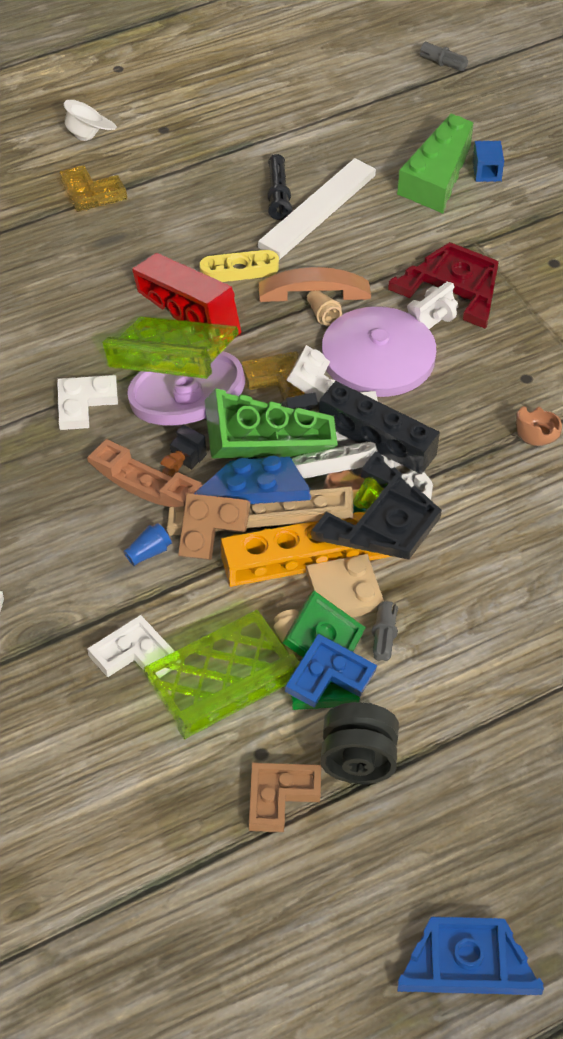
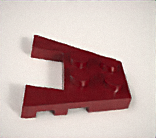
[388,242,499,329]

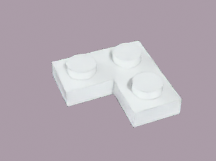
[287,345,335,402]
[58,375,118,430]
[88,615,181,682]

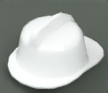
[64,100,117,141]

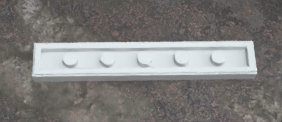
[258,158,376,260]

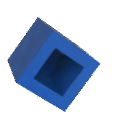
[472,141,504,182]

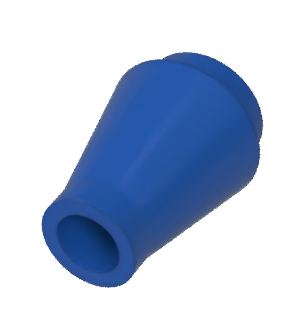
[123,523,172,566]

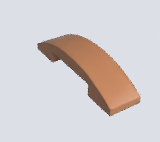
[259,267,371,302]
[87,439,202,507]

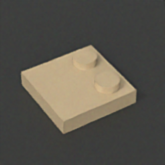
[306,554,384,617]

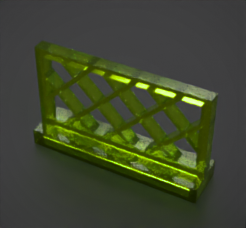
[102,317,239,379]
[144,610,300,740]

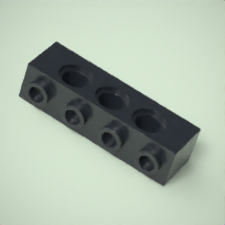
[319,381,440,475]

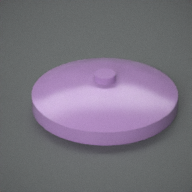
[322,307,436,397]
[128,349,245,425]

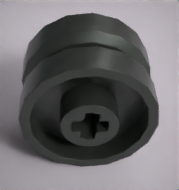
[321,702,399,784]

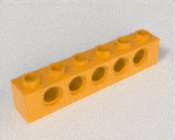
[221,512,392,587]

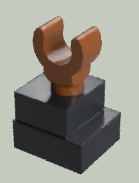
[160,424,207,477]

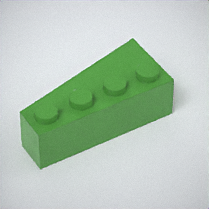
[397,114,474,214]
[204,388,338,458]

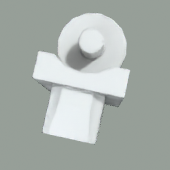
[407,282,458,329]

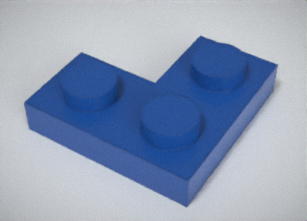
[285,634,377,707]

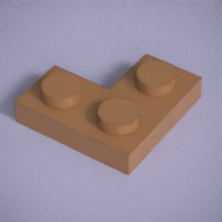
[178,493,250,560]
[249,763,321,832]

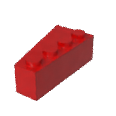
[132,253,242,350]

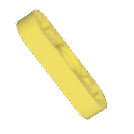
[200,250,279,282]

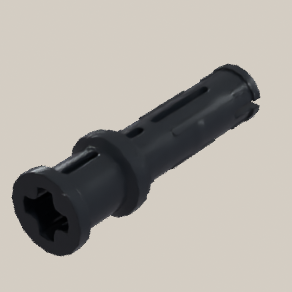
[267,154,292,220]

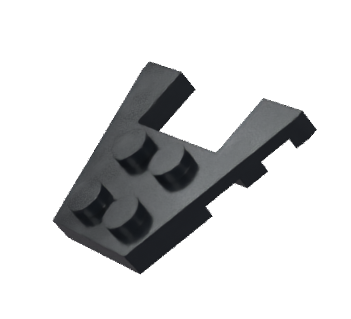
[311,451,442,560]

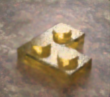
[59,165,127,212]
[241,351,306,400]

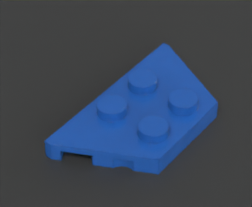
[194,456,311,504]
[397,917,544,995]

